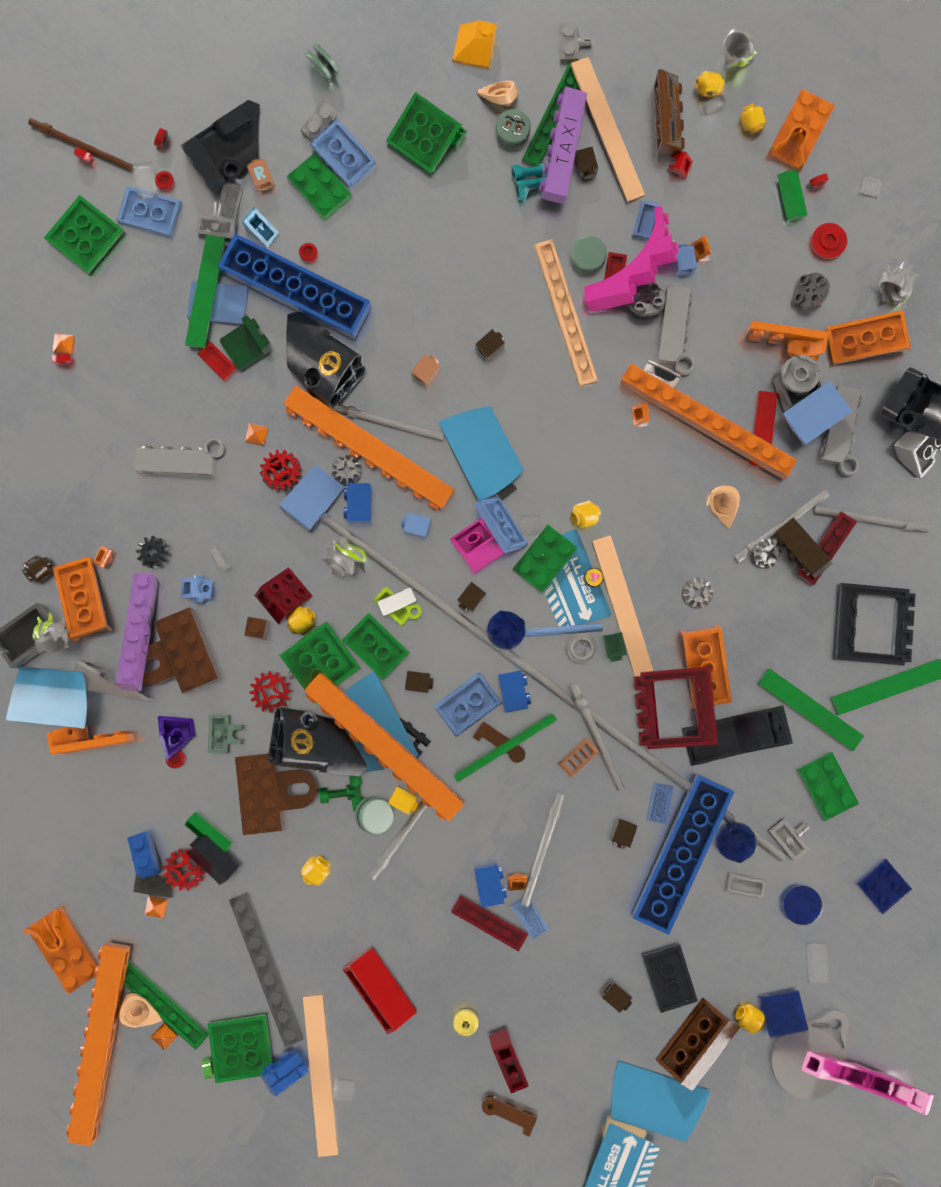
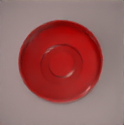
[810,223,848,260]

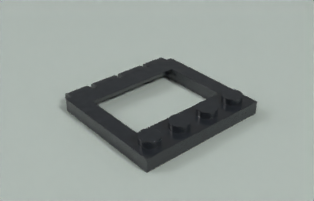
[835,583,916,666]

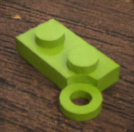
[373,586,422,626]

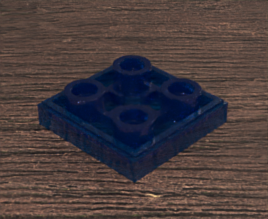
[856,859,912,914]
[760,991,809,1039]

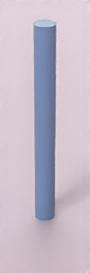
[525,623,603,637]

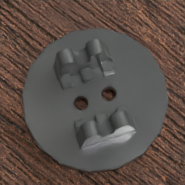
[794,272,830,309]
[628,283,666,316]

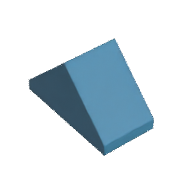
[242,207,279,247]

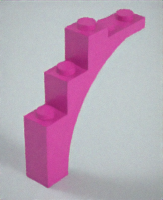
[584,206,679,312]
[802,1051,934,1115]

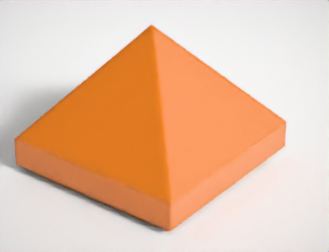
[691,236,712,261]
[53,334,74,354]
[632,403,649,425]
[245,423,268,446]
[93,546,113,567]
[508,872,528,891]
[144,895,168,919]
[151,1022,178,1050]

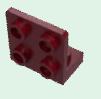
[254,568,312,625]

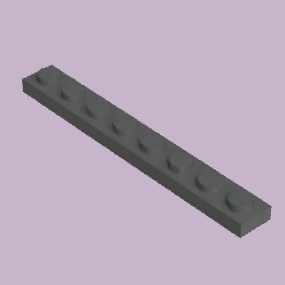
[229,892,304,1047]

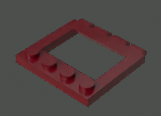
[634,666,718,749]

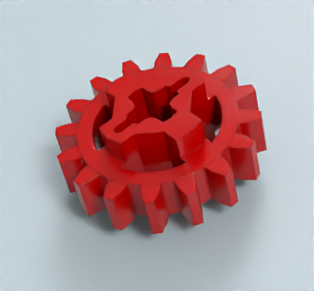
[259,450,302,491]
[249,671,292,713]
[162,849,205,891]

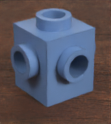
[181,575,213,603]

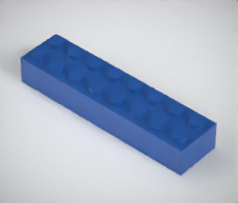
[217,233,372,339]
[632,773,735,935]

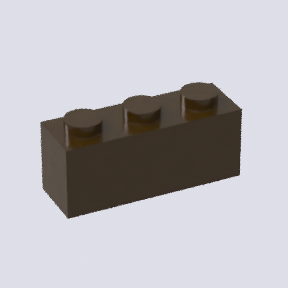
[776,517,833,579]

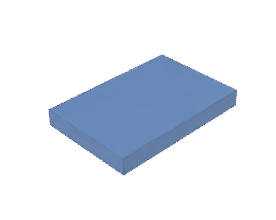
[310,119,376,188]
[116,186,182,238]
[187,281,248,325]
[782,381,852,446]
[279,464,345,530]
[474,496,528,553]
[433,672,502,737]

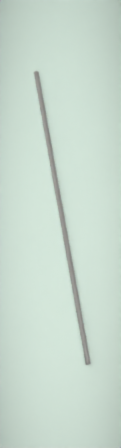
[286,489,786,862]

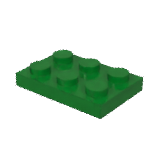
[287,153,352,220]
[512,524,578,593]
[342,613,410,680]
[797,752,859,821]

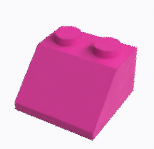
[450,518,503,573]

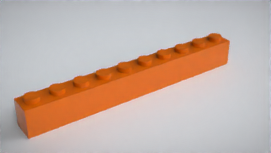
[620,363,797,480]
[283,385,455,511]
[304,672,465,821]
[66,942,131,1146]

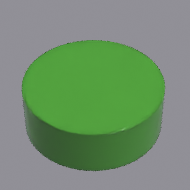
[202,1058,213,1080]

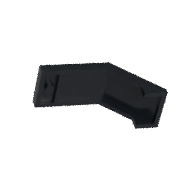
[682,705,793,766]

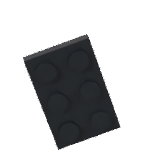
[642,944,698,1013]

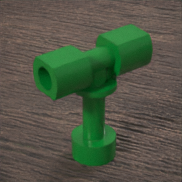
[319,775,364,812]

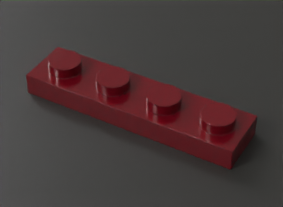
[798,511,857,586]
[451,895,528,952]

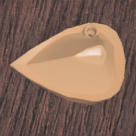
[476,80,518,107]
[708,485,740,529]
[118,993,162,1027]

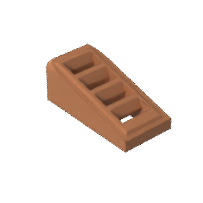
[558,738,600,778]

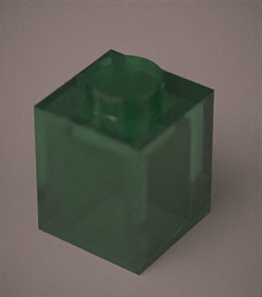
[602,632,627,662]

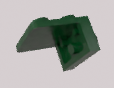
[220,315,271,370]

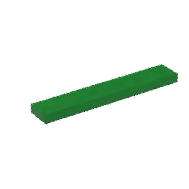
[522,61,579,167]
[185,235,226,349]
[831,659,941,715]
[758,668,864,752]
[453,714,557,782]
[124,960,209,1050]

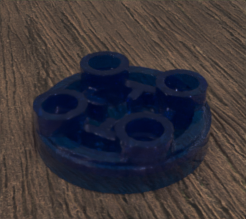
[487,610,525,650]
[717,822,757,863]
[781,885,822,925]

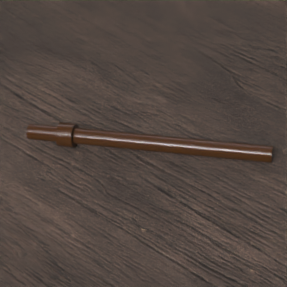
[28,118,133,171]

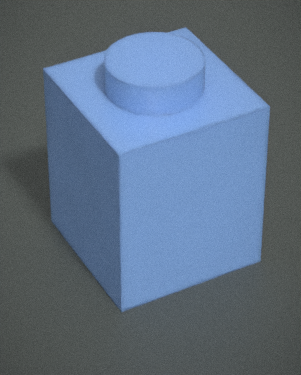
[674,244,697,275]
[401,513,431,539]

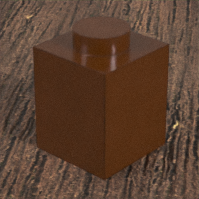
[244,617,270,640]

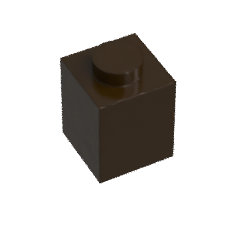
[574,146,598,179]
[475,329,505,362]
[457,582,486,613]
[405,671,434,693]
[610,818,638,849]
[600,980,632,1013]

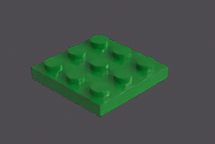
[386,92,463,173]
[44,195,124,274]
[279,621,360,690]
[207,1014,273,1083]

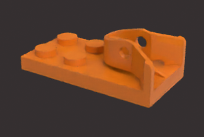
[767,89,835,172]
[826,310,911,365]
[745,321,828,361]
[53,556,112,643]
[680,624,732,709]
[47,726,136,755]
[23,906,99,994]

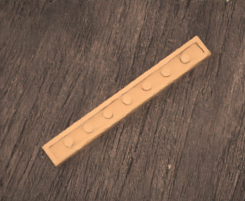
[570,57,645,203]
[534,239,598,387]
[592,535,657,682]
[303,994,338,1157]

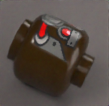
[22,555,52,583]

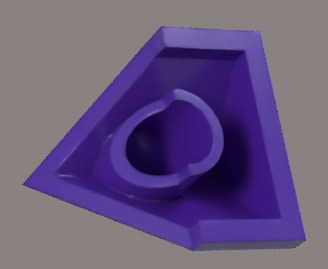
[158,716,194,761]

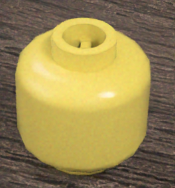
[453,1009,479,1037]

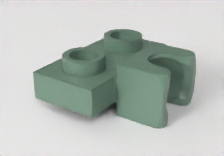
[208,714,244,754]

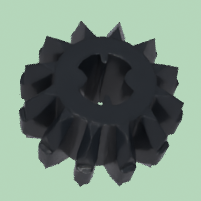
[136,536,169,569]

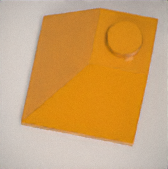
[453,20,497,69]

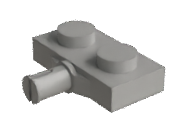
[559,22,592,63]
[301,101,339,141]
[196,203,236,239]
[769,819,810,862]

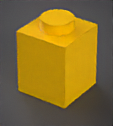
[388,786,420,814]

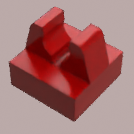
[668,151,693,178]

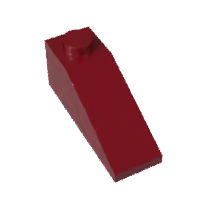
[488,1028,529,1094]

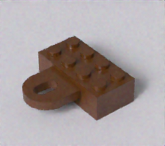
[143,607,221,694]
[235,753,318,835]

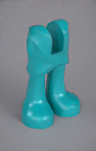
[511,163,546,200]

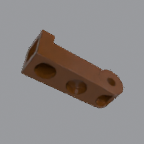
[473,721,526,763]
[482,1095,537,1137]

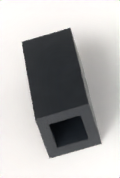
[187,834,239,885]

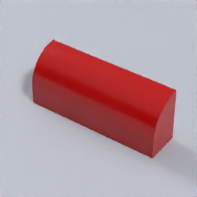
[342,948,417,1034]

